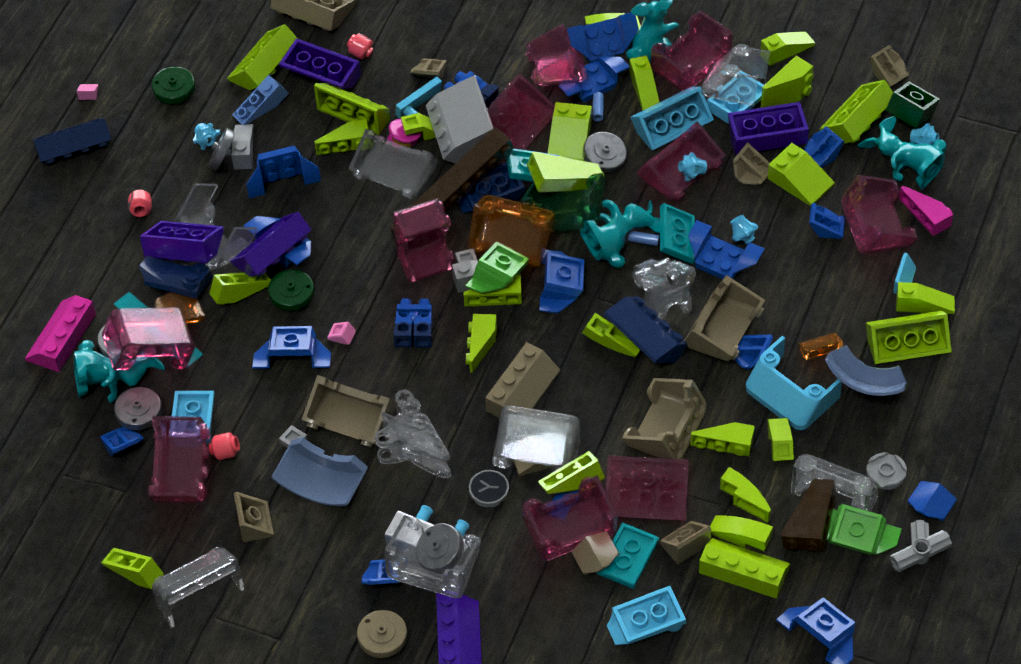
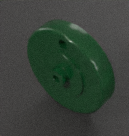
[151,67,195,104]
[268,270,315,311]

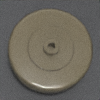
[357,610,408,658]

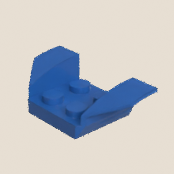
[567,13,639,62]
[559,57,630,103]
[246,146,321,198]
[243,216,312,268]
[688,220,765,279]
[539,249,584,313]
[252,326,331,369]
[776,597,855,664]

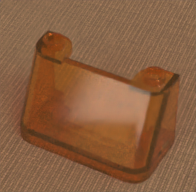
[468,195,555,267]

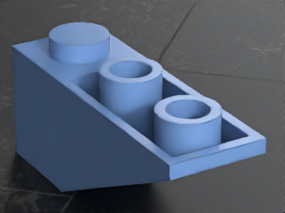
[232,75,289,125]

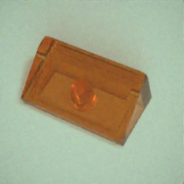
[798,332,843,360]

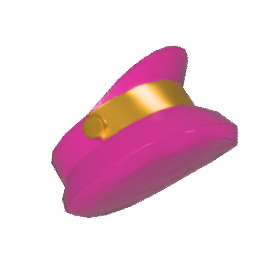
[387,119,421,149]

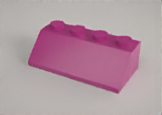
[25,295,96,372]

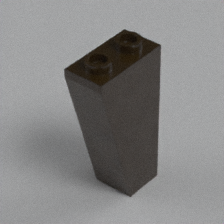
[781,479,836,551]

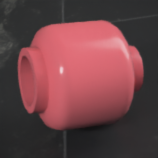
[347,33,374,60]
[128,190,152,217]
[209,432,240,460]

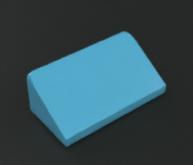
[893,253,916,294]

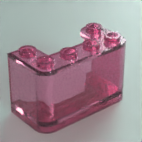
[651,10,733,91]
[392,198,454,283]
[102,308,195,370]
[148,416,210,502]
[522,475,618,561]

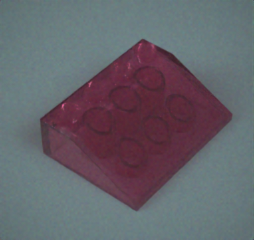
[487,73,555,150]
[605,455,689,521]

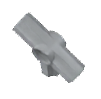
[890,520,952,572]

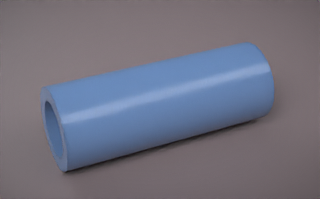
[592,92,604,121]
[628,230,660,246]

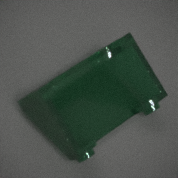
[521,173,605,234]

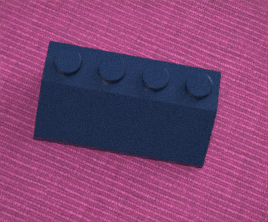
[32,117,112,164]
[603,296,688,363]

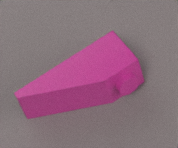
[899,186,953,236]

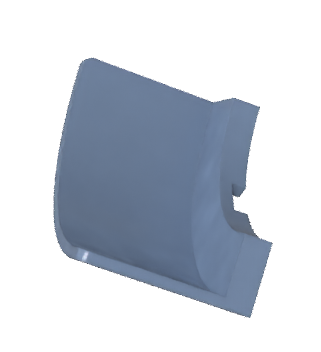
[825,345,907,396]
[272,437,368,506]

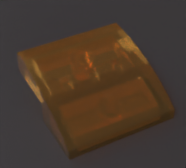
[153,292,205,330]

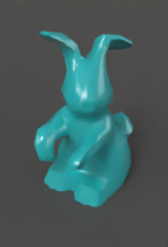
[626,0,679,63]
[858,116,947,190]
[580,200,660,268]
[73,340,165,403]

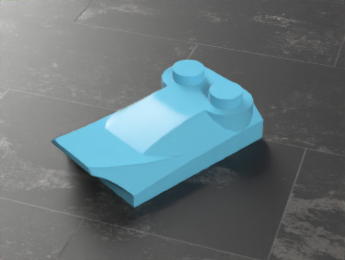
[707,71,764,124]
[169,391,215,447]
[607,586,686,645]

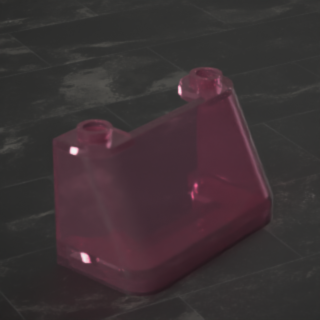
[525,23,588,86]
[636,121,726,201]
[841,175,917,254]

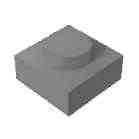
[455,248,478,263]
[279,425,307,448]

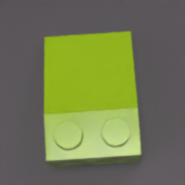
[761,56,814,108]
[548,102,592,161]
[767,143,835,206]

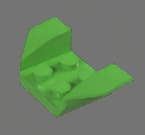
[465,242,529,293]
[827,504,902,556]

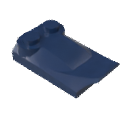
[458,162,525,213]
[139,255,212,299]

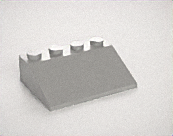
[426,76,493,164]

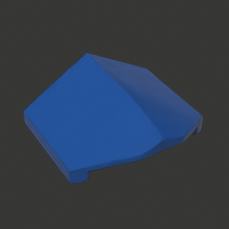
[804,126,844,168]
[809,203,845,239]
[734,335,773,369]
[100,426,144,456]
[908,481,957,521]
[362,558,400,585]

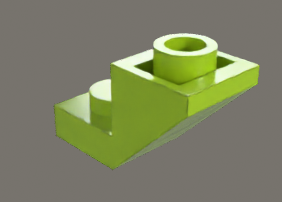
[401,113,436,141]
[767,418,794,461]

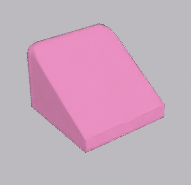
[77,84,98,100]
[327,322,356,345]

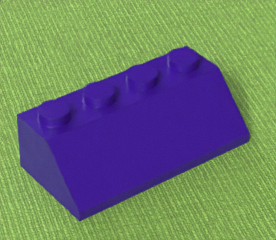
[279,38,361,89]
[728,102,809,155]
[230,212,312,277]
[140,221,224,264]
[436,592,482,664]

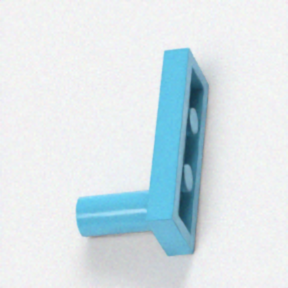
[395,77,442,119]

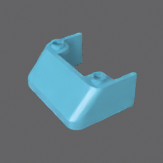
[746,336,842,430]

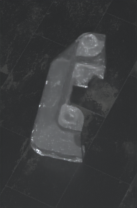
[348,129,438,199]
[492,406,580,472]
[790,454,879,512]
[384,515,481,598]

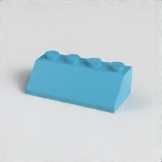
[631,86,714,150]

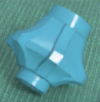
[193,123,221,150]
[910,123,939,145]
[678,152,707,181]
[730,215,758,244]

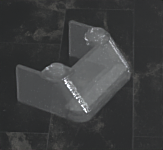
[701,44,770,105]
[174,183,258,270]
[152,547,245,628]

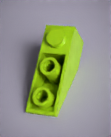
[314,119,371,155]
[466,314,497,373]
[690,422,755,456]

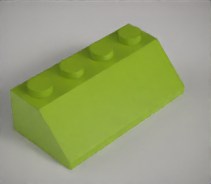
[227,24,298,90]
[820,80,893,144]
[314,83,390,135]
[866,311,952,364]
[699,538,791,599]

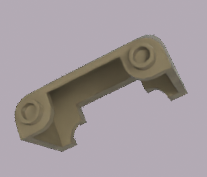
[684,275,765,362]
[302,375,397,448]
[622,378,706,462]

